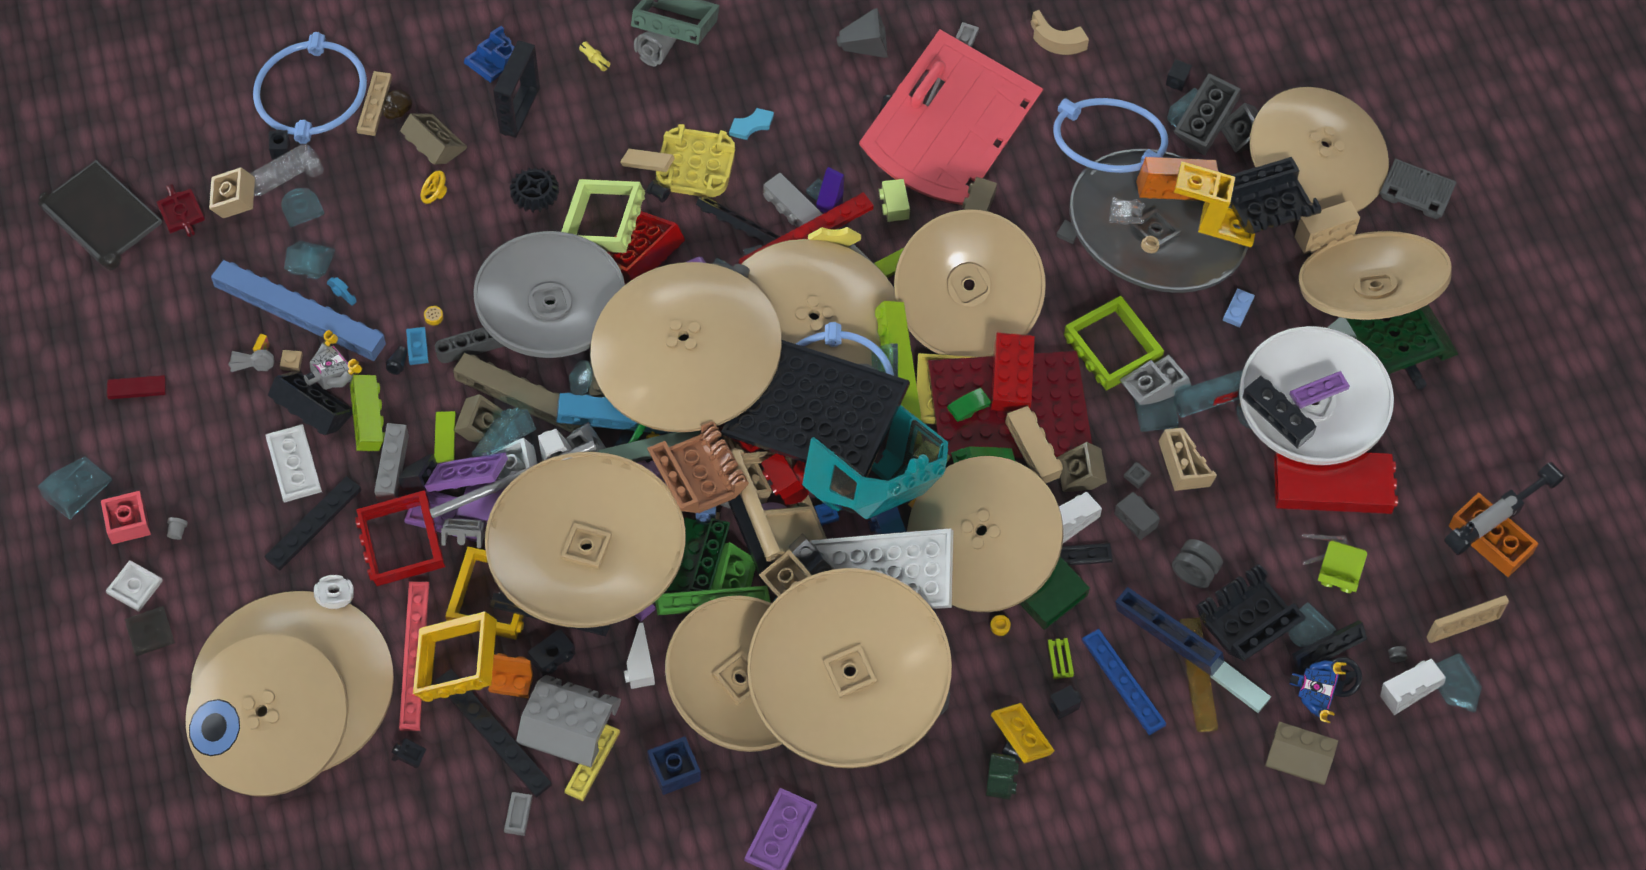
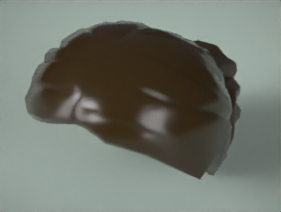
[382,90,413,120]

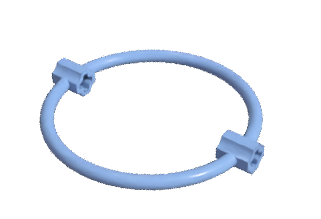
[253,32,367,144]
[1053,98,1168,173]
[796,322,894,375]

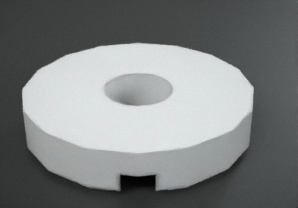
[314,575,354,609]

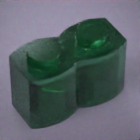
[986,753,1019,800]

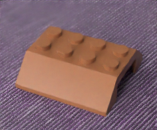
[647,422,749,513]

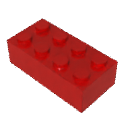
[991,332,1035,412]

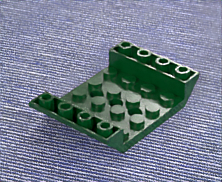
[1327,304,1458,374]
[666,517,730,593]

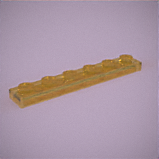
[1179,617,1218,732]

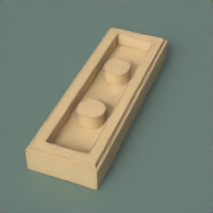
[620,149,675,172]

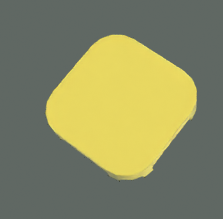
[656,124,735,197]

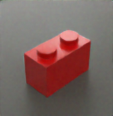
[761,453,803,500]

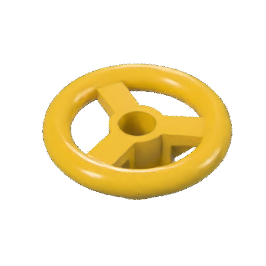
[420,171,447,204]

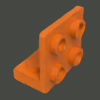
[488,653,533,698]

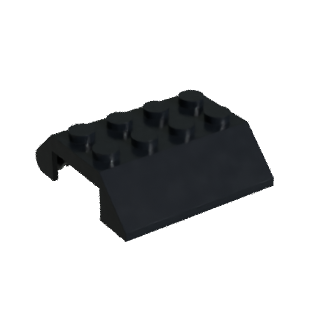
[1230,157,1322,234]
[1196,564,1306,661]

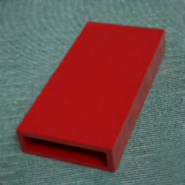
[1274,452,1398,514]

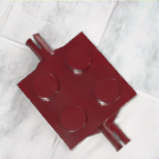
[156,184,205,237]

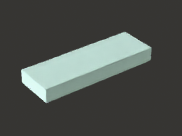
[1210,661,1271,713]

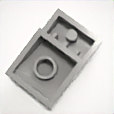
[1120,355,1192,405]

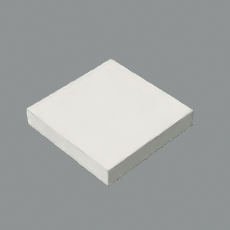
[106,560,163,612]

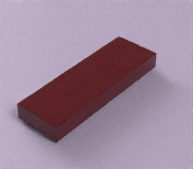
[107,375,166,400]

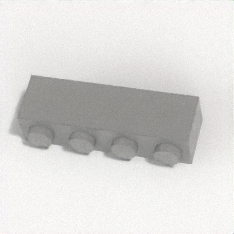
[375,423,409,502]

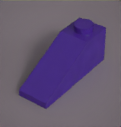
[816,167,844,214]

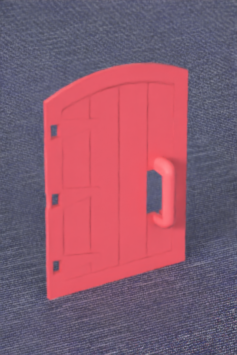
[859,29,1043,205]

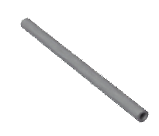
[429,441,597,518]

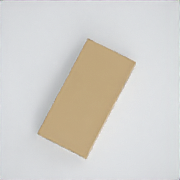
[1427,595,1509,643]

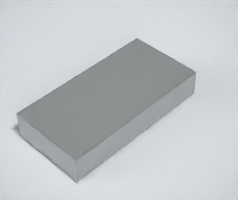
[504,792,533,836]

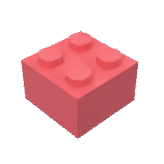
[101,491,151,544]

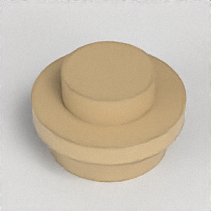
[1141,236,1160,253]

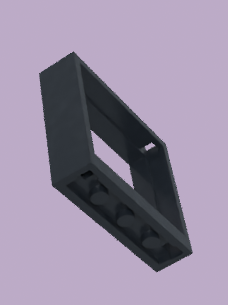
[493,40,540,138]

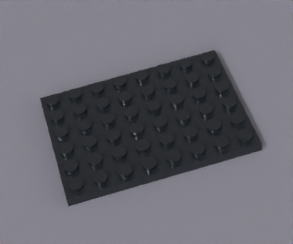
[721,340,910,478]

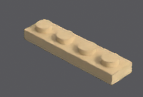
[357,71,392,136]

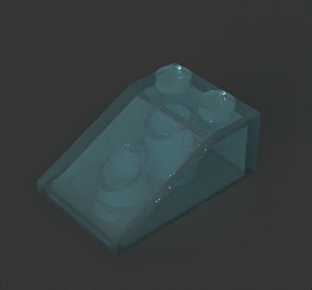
[472,407,536,457]
[37,456,112,520]

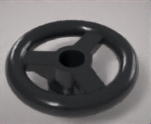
[1332,657,1362,697]

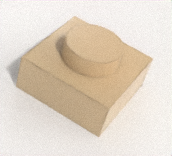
[280,350,303,372]

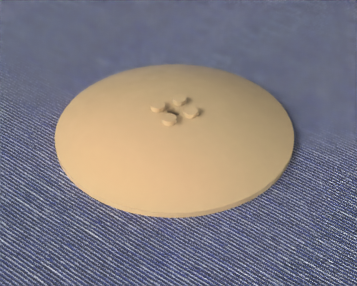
[742,239,896,373]
[591,262,782,432]
[485,452,686,628]
[747,568,952,768]
[191,591,394,771]

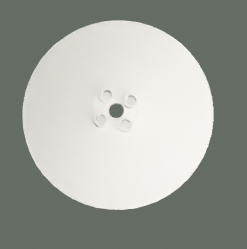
[1239,326,1394,465]

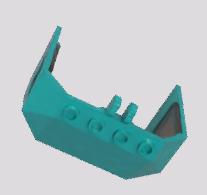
[802,405,948,519]

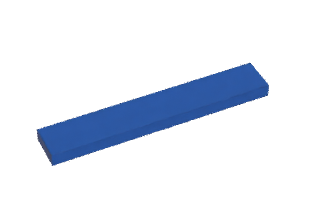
[1082,629,1166,735]

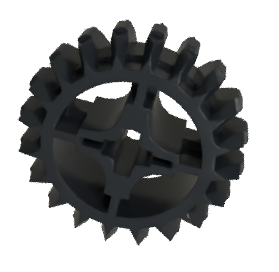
[510,166,559,213]

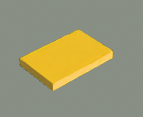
[991,703,1055,763]

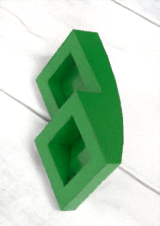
[947,388,991,422]

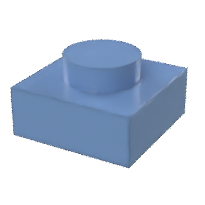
[696,506,716,523]

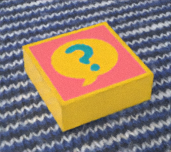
[253,334,270,352]

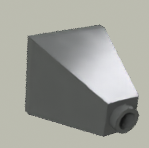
[837,8,888,58]

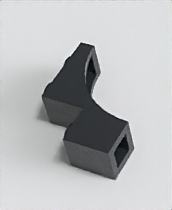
[789,533,835,575]

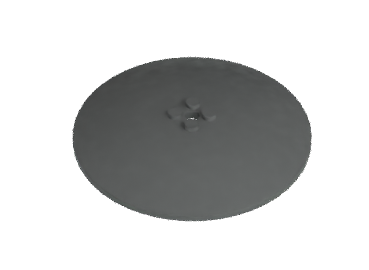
[1069,149,1248,293]

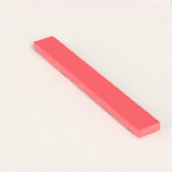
[399,582,430,731]

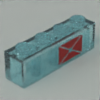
[1173,369,1244,418]

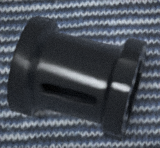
[646,179,671,203]

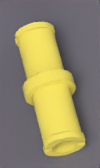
[579,41,610,71]

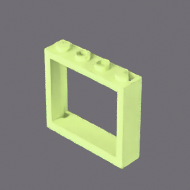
[561,179,645,253]

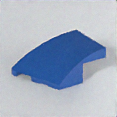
[464,26,515,83]

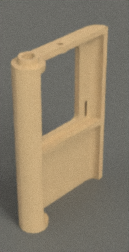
[731,448,827,561]

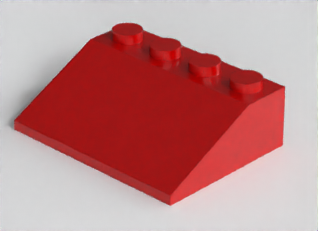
[607,211,685,284]

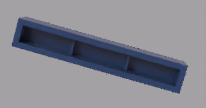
[1115,587,1224,676]

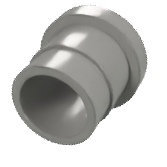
[167,517,188,540]

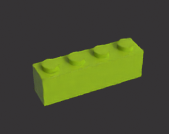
[350,375,385,451]

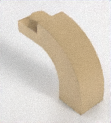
[1031,10,1089,55]

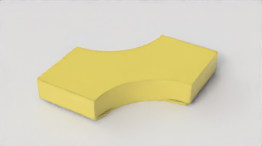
[808,227,861,247]

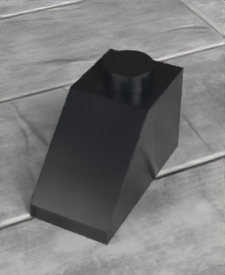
[398,454,437,494]

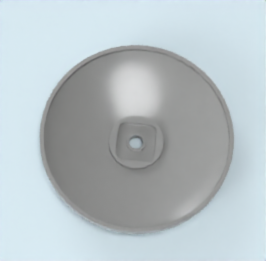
[474,231,625,358]

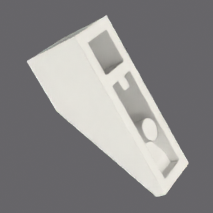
[624,623,655,689]

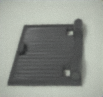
[1380,159,1457,219]

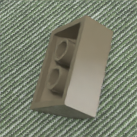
[400,113,467,165]
[1265,722,1338,785]

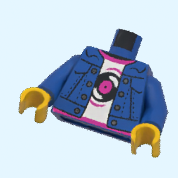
[1289,660,1347,723]

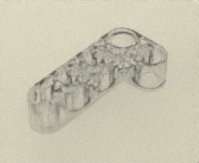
[250,144,324,196]

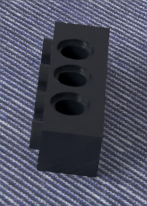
[1242,376,1317,449]

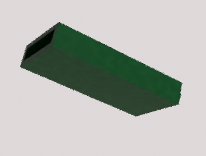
[977,526,1090,630]

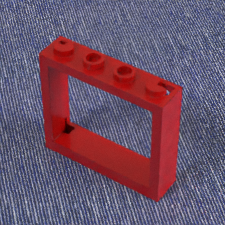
[355,490,445,586]

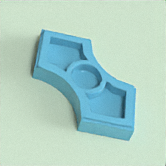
[729,108,774,140]

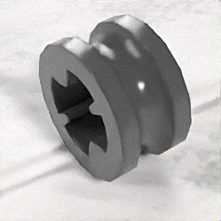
[1388,646,1408,663]

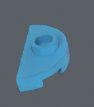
[327,277,357,306]

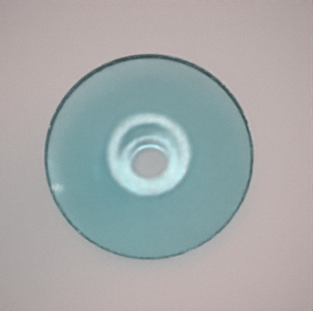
[569,360,593,396]

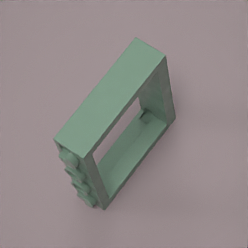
[631,0,720,45]

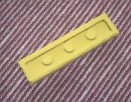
[565,724,620,801]

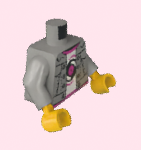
[304,330,362,390]

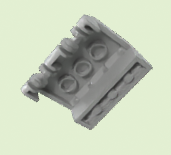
[516,675,621,768]

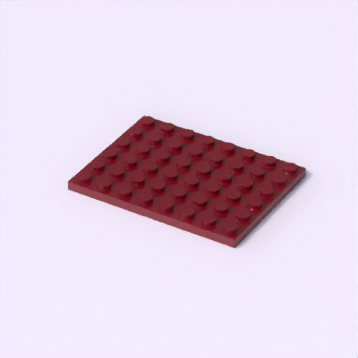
[927,351,1092,465]

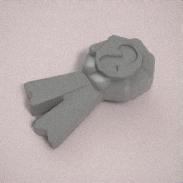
[228,350,274,372]

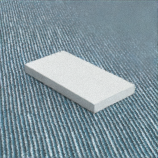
[265,424,322,502]

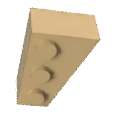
[1159,428,1217,491]

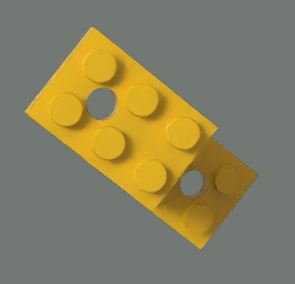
[1174,162,1255,247]

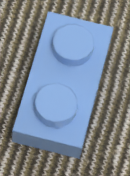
[1223,288,1255,328]

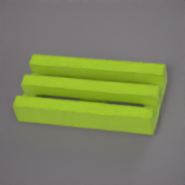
[1047,638,1074,679]

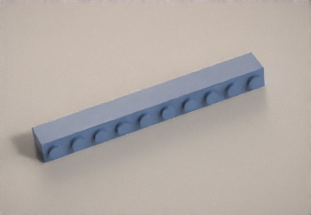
[211,260,386,361]

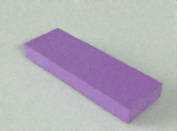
[1289,371,1350,409]

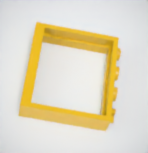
[445,547,524,639]
[413,612,497,702]

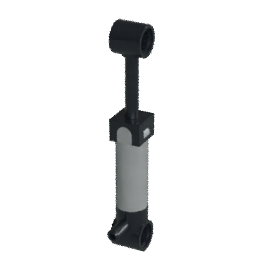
[1444,462,1565,555]

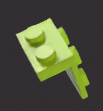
[1318,540,1367,593]

